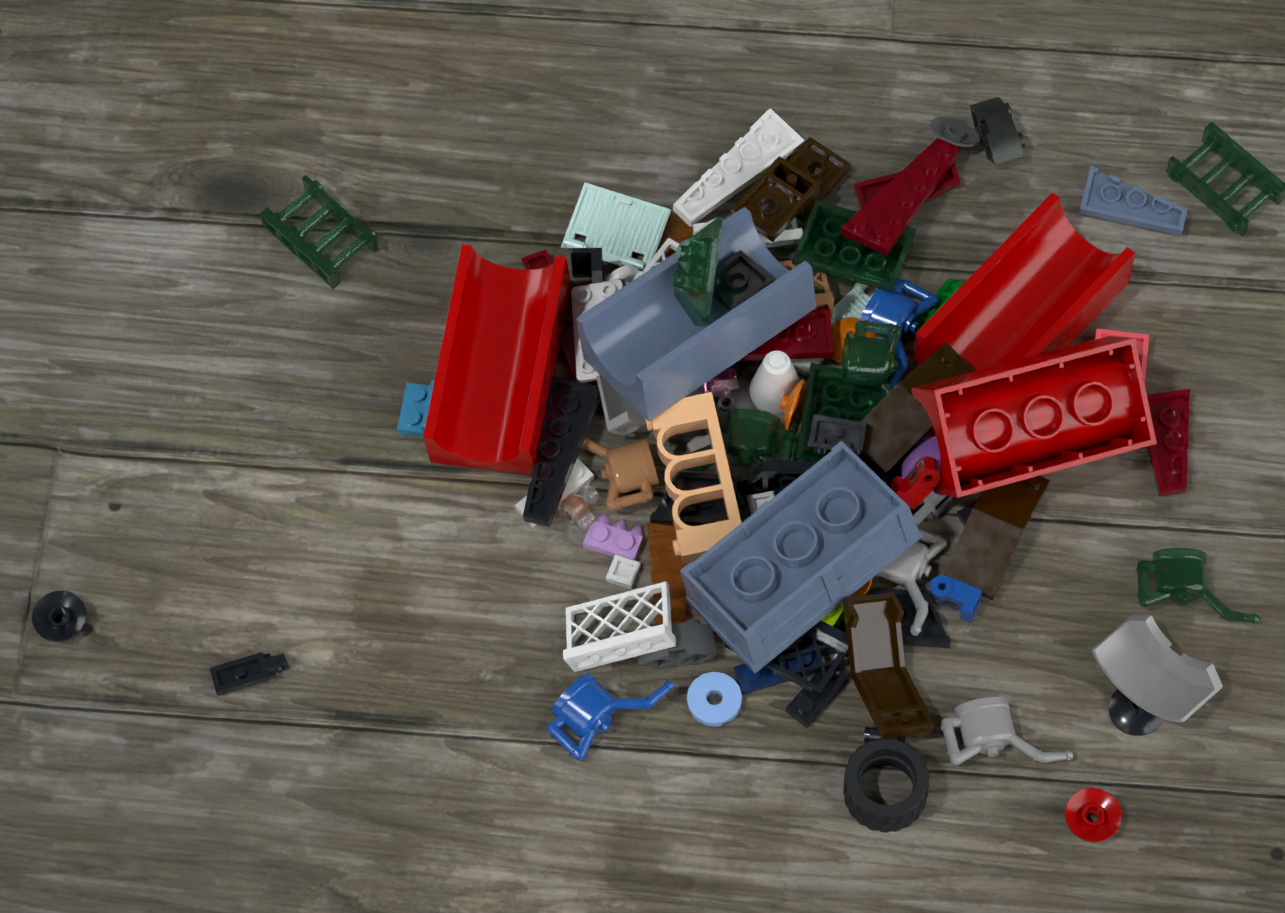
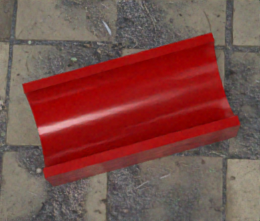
[913,192,1135,371]
[423,244,571,475]
[911,336,1157,498]

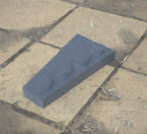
[1079,165,1188,236]

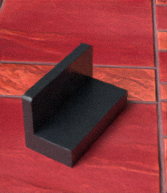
[570,248,604,284]

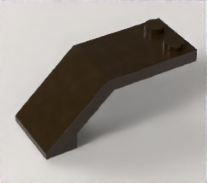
[861,342,975,475]
[944,476,1050,601]
[843,592,935,739]

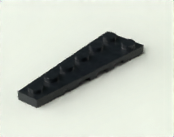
[523,377,601,527]

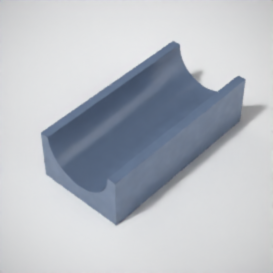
[576,207,816,421]

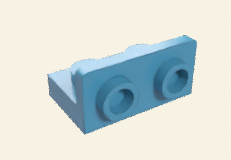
[397,380,434,437]

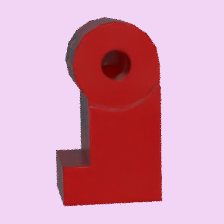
[890,456,941,510]

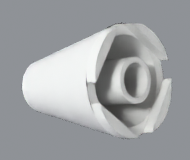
[750,351,801,415]

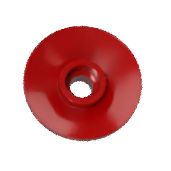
[1065,788,1122,842]

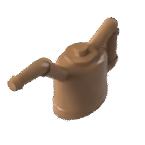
[581,437,659,511]

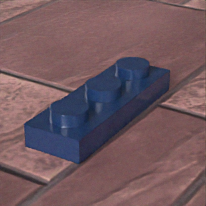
[734,643,819,695]

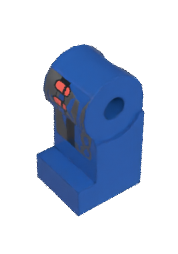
[930,575,982,623]

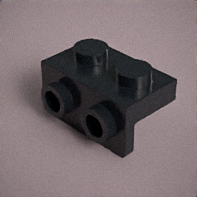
[806,414,868,455]

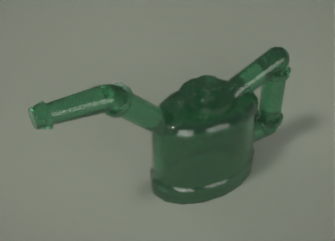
[842,319,903,395]
[686,408,796,471]
[1136,548,1260,624]

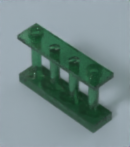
[1166,122,1285,237]
[260,175,378,289]

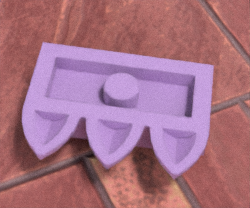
[583,513,644,561]

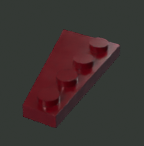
[1147,389,1190,496]

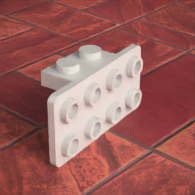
[571,279,623,383]

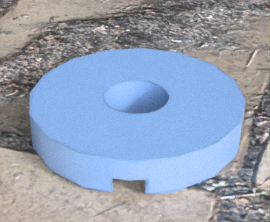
[687,672,742,727]

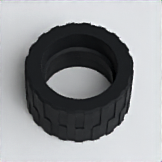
[843,738,930,833]

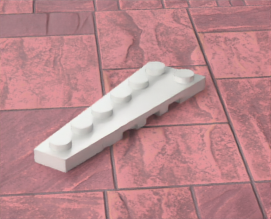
[673,108,805,227]

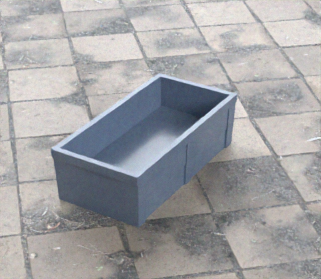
[680,441,923,673]

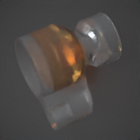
[557,483,600,532]

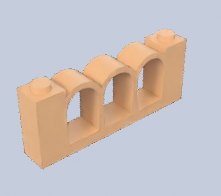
[645,392,741,564]

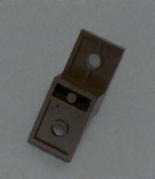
[731,137,851,242]

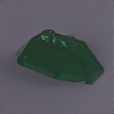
[672,217,723,326]

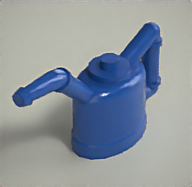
[858,279,939,390]
[547,673,675,761]

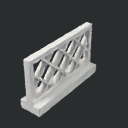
[563,581,676,672]

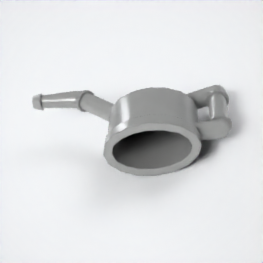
[875,529,947,636]
[941,697,1073,765]

